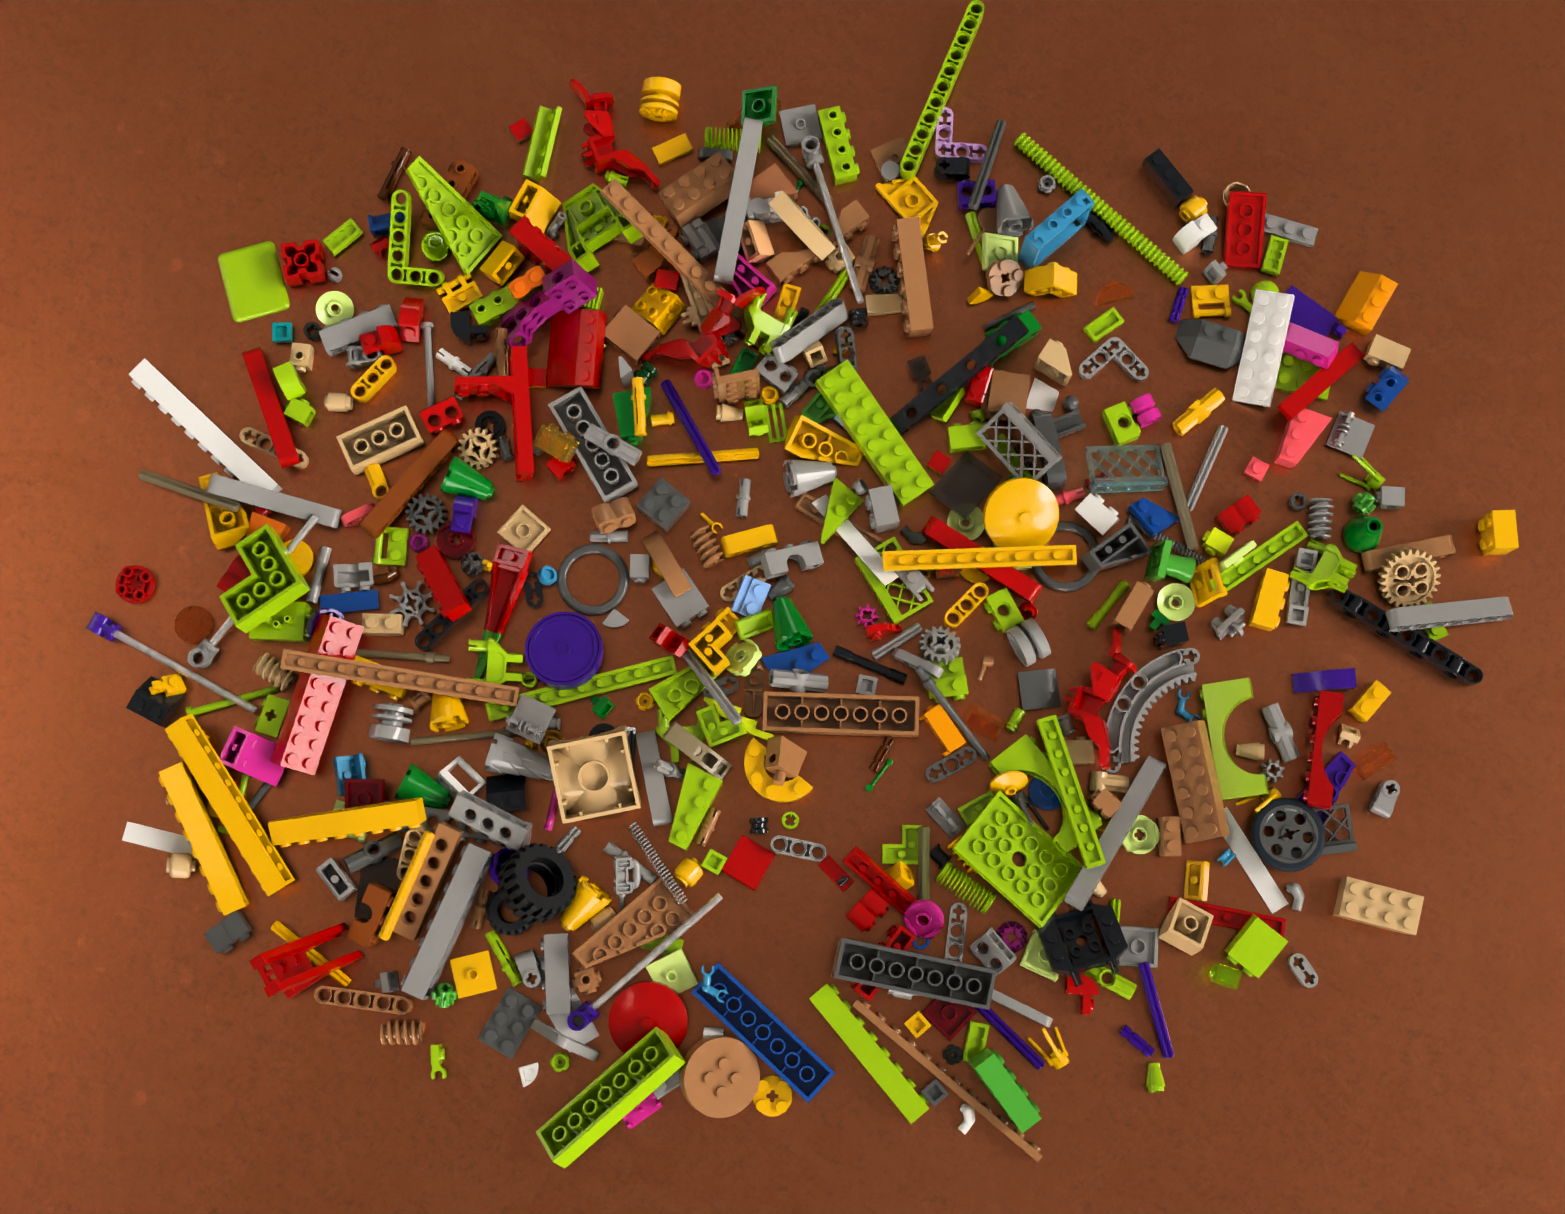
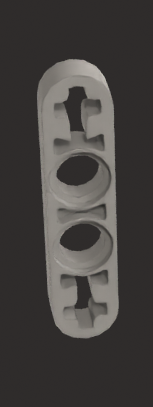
[944,902,968,962]
[991,989,1053,1028]

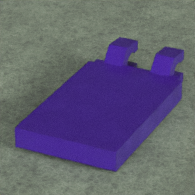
[1285,285,1348,339]

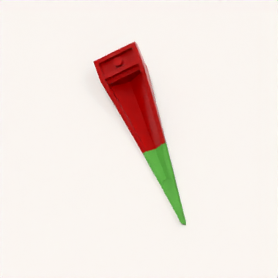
[474,543,533,679]

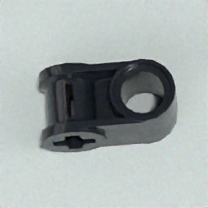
[934,157,970,181]

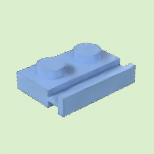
[731,574,771,616]

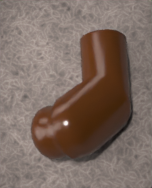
[373,565,400,585]

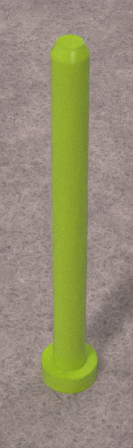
[186,686,280,718]

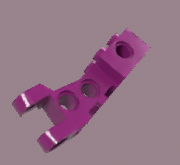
[500,259,598,347]

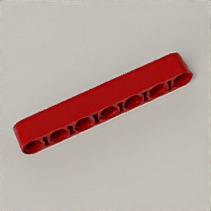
[242,347,301,469]
[921,516,1043,603]

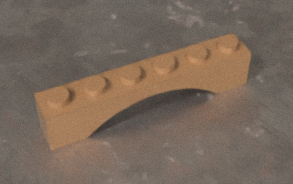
[766,199,870,286]

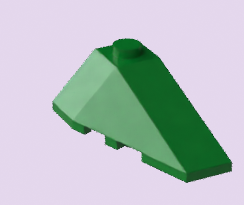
[472,191,513,228]

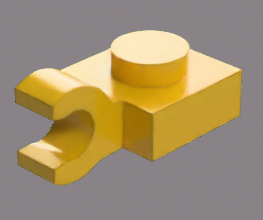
[149,673,186,697]

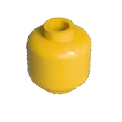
[1179,195,1208,223]
[674,858,703,888]

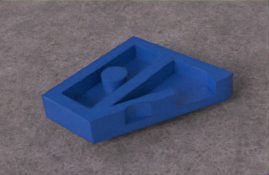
[1128,498,1180,537]

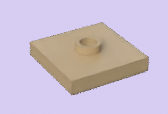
[497,504,551,552]

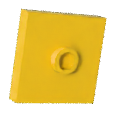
[450,950,498,999]

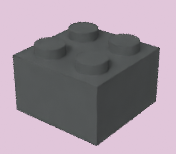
[636,477,691,534]

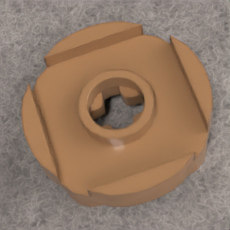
[986,258,1024,297]

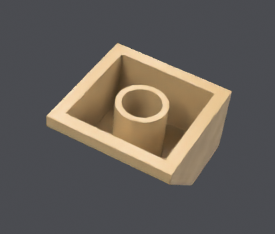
[1033,339,1072,387]
[1158,897,1214,956]

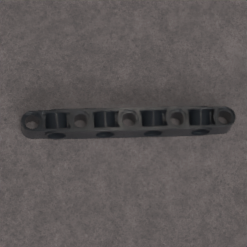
[889,316,1029,436]
[1326,589,1483,686]

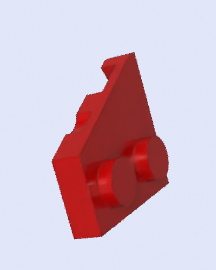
[865,623,902,641]

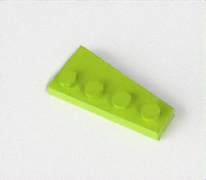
[649,660,723,722]

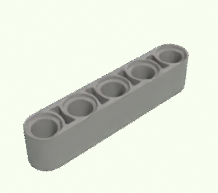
[771,298,849,363]
[636,730,673,827]

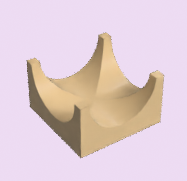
[547,725,641,824]

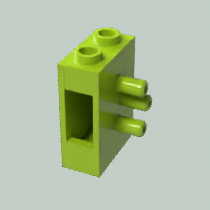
[249,602,312,643]

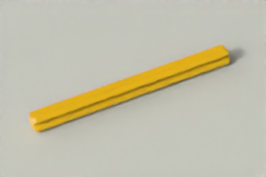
[647,448,759,467]
[378,831,435,941]

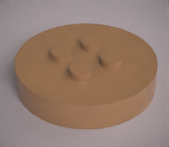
[679,1035,760,1118]

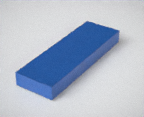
[320,590,380,613]

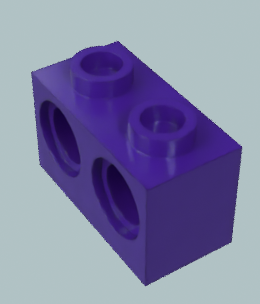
[956,178,996,210]

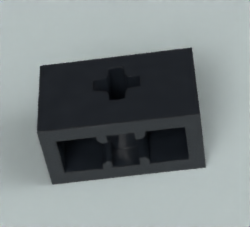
[1154,622,1189,650]

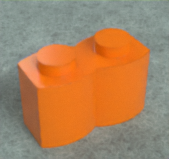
[508,266,546,300]

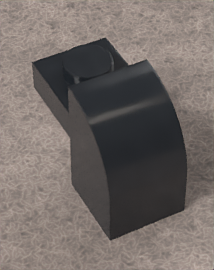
[450,311,491,346]

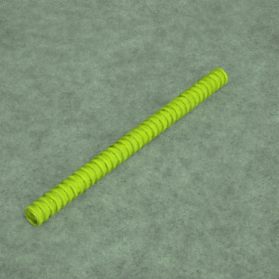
[1014,132,1188,285]

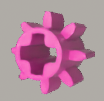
[855,604,879,629]

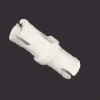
[436,348,473,377]

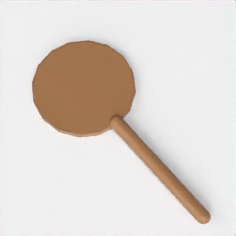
[966,207,997,255]

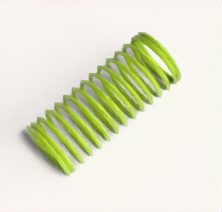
[705,126,762,153]
[935,861,997,914]

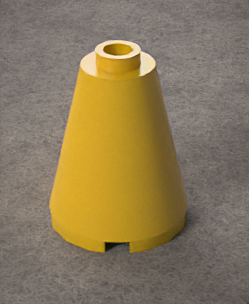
[429,693,469,732]
[560,876,612,932]

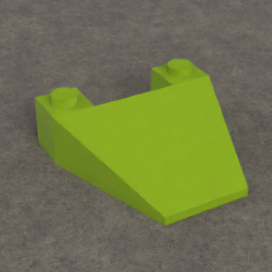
[562,183,643,272]

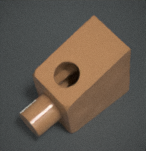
[765,735,807,786]

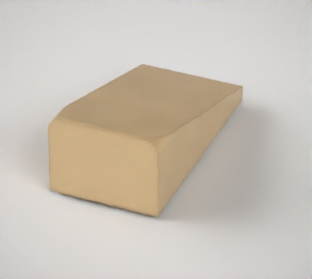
[865,294,902,317]

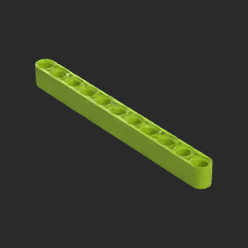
[899,0,984,180]

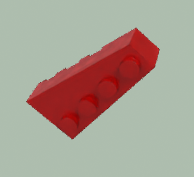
[509,215,578,275]

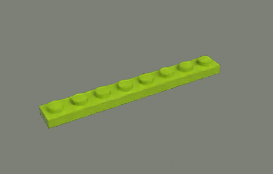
[1036,715,1106,870]

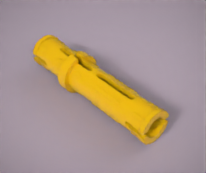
[631,377,647,436]

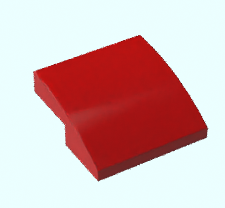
[721,835,776,891]

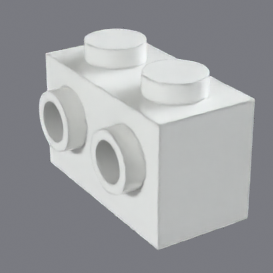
[1075,493,1120,536]

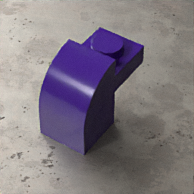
[450,495,479,534]

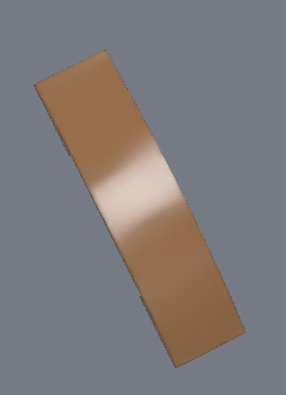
[641,531,692,598]

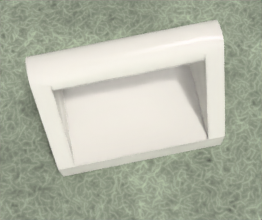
[435,756,486,800]

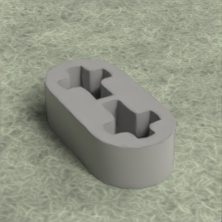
[1287,953,1319,988]

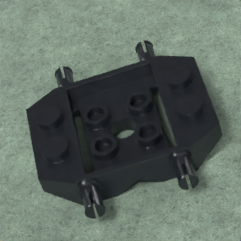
[1037,897,1128,987]

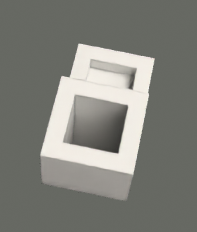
[1172,213,1217,255]

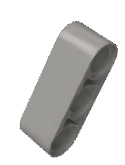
[771,835,826,862]

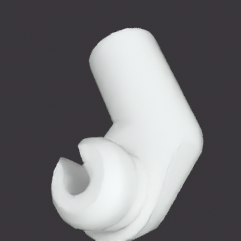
[958,1103,976,1134]

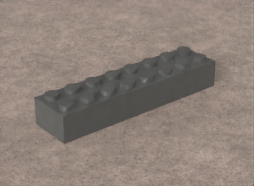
[830,936,997,1010]

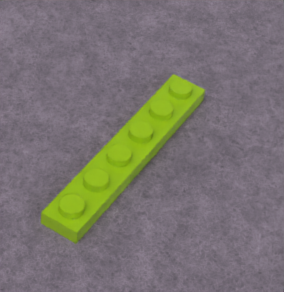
[1210,521,1308,600]

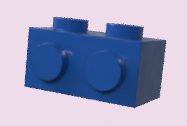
[1365,365,1410,412]

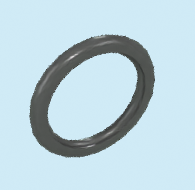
[1032,521,1098,592]
[557,544,629,615]

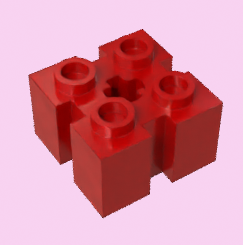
[280,239,326,287]

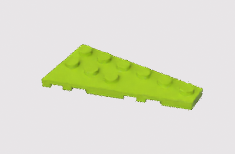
[405,156,503,276]

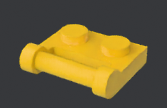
[1190,284,1231,319]
[1189,558,1228,607]

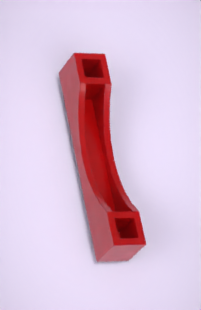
[1303,690,1344,810]

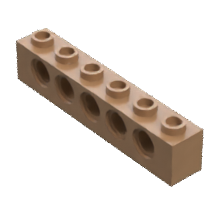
[393,821,465,941]

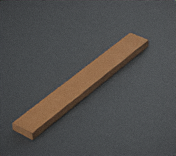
[794,493,933,580]

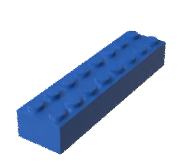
[691,962,835,1103]

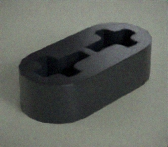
[524,572,544,609]

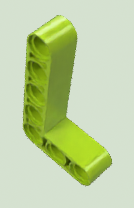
[387,190,445,287]

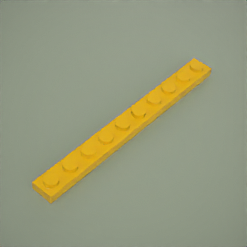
[882,545,1077,571]

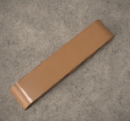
[1361,535,1456,572]
[314,985,413,1014]

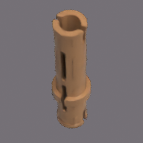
[494,328,510,376]

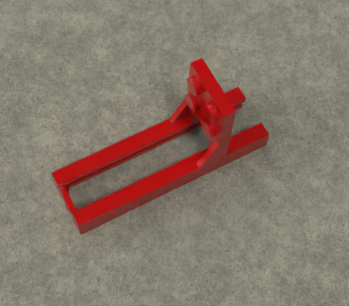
[453,346,534,481]
[249,922,363,999]

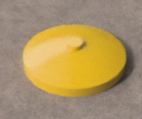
[983,477,1059,547]

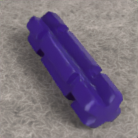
[1169,287,1189,323]
[1119,1025,1155,1057]

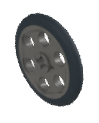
[1251,798,1325,872]

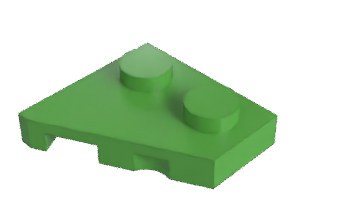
[800,392,836,424]

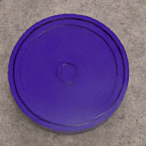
[525,611,604,690]

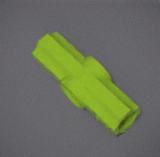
[1081,967,1137,1000]

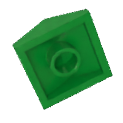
[741,85,777,128]

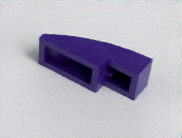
[1291,668,1357,693]

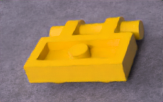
[436,273,484,313]

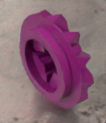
[997,921,1027,953]

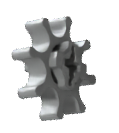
[389,581,436,627]

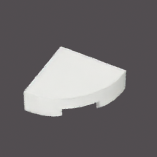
[518,1062,539,1087]

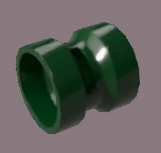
[633,360,659,387]

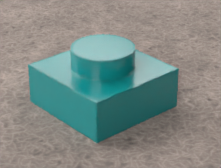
[272,322,293,343]

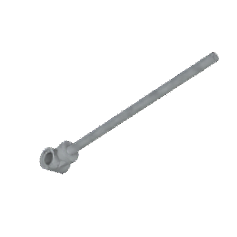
[801,135,864,304]
[187,514,319,669]

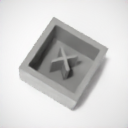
[864,485,900,534]

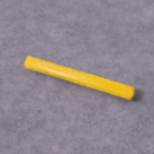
[271,921,351,988]

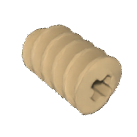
[252,652,296,693]

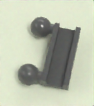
[1029,395,1086,439]

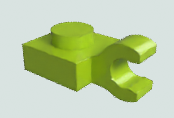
[430,1044,447,1079]

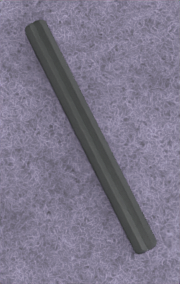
[968,119,1006,210]

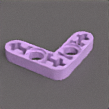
[934,107,987,163]

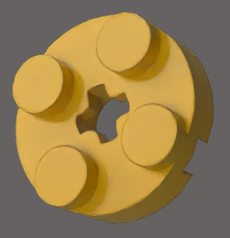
[753,1075,792,1116]

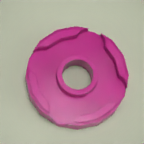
[904,899,944,938]

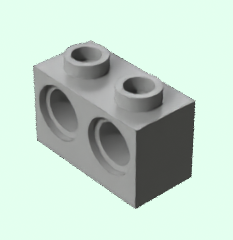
[755,353,799,395]
[969,927,1017,976]

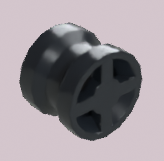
[848,308,868,328]
[749,817,769,834]

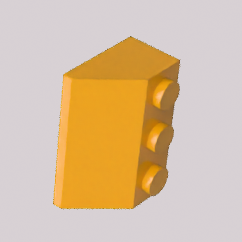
[1334,271,1398,337]

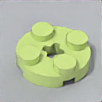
[725,639,762,677]
[1122,815,1160,855]

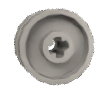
[1006,617,1051,667]

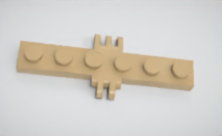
[679,257,730,369]

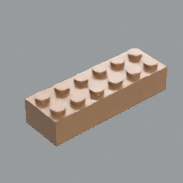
[891,216,934,338]
[1161,720,1230,844]

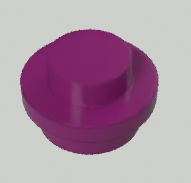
[409,533,429,553]

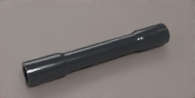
[832,645,907,685]

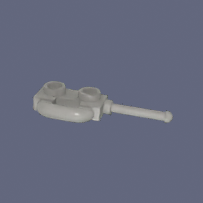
[613,855,641,912]

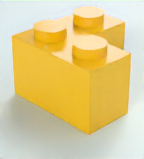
[1024,262,1077,298]
[688,619,733,677]

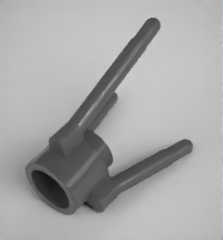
[1010,792,1049,831]

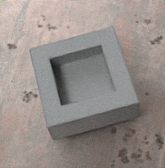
[855,674,878,695]

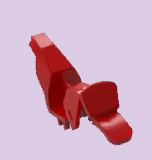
[569,78,660,189]
[642,287,766,368]
[1065,627,1137,771]

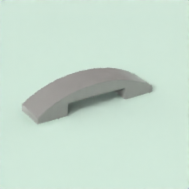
[1286,548,1318,626]

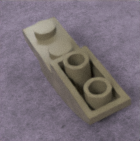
[662,721,733,780]

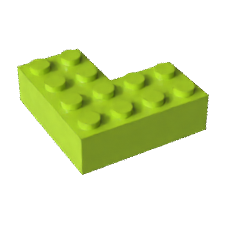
[219,524,311,633]

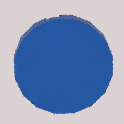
[1028,777,1061,811]

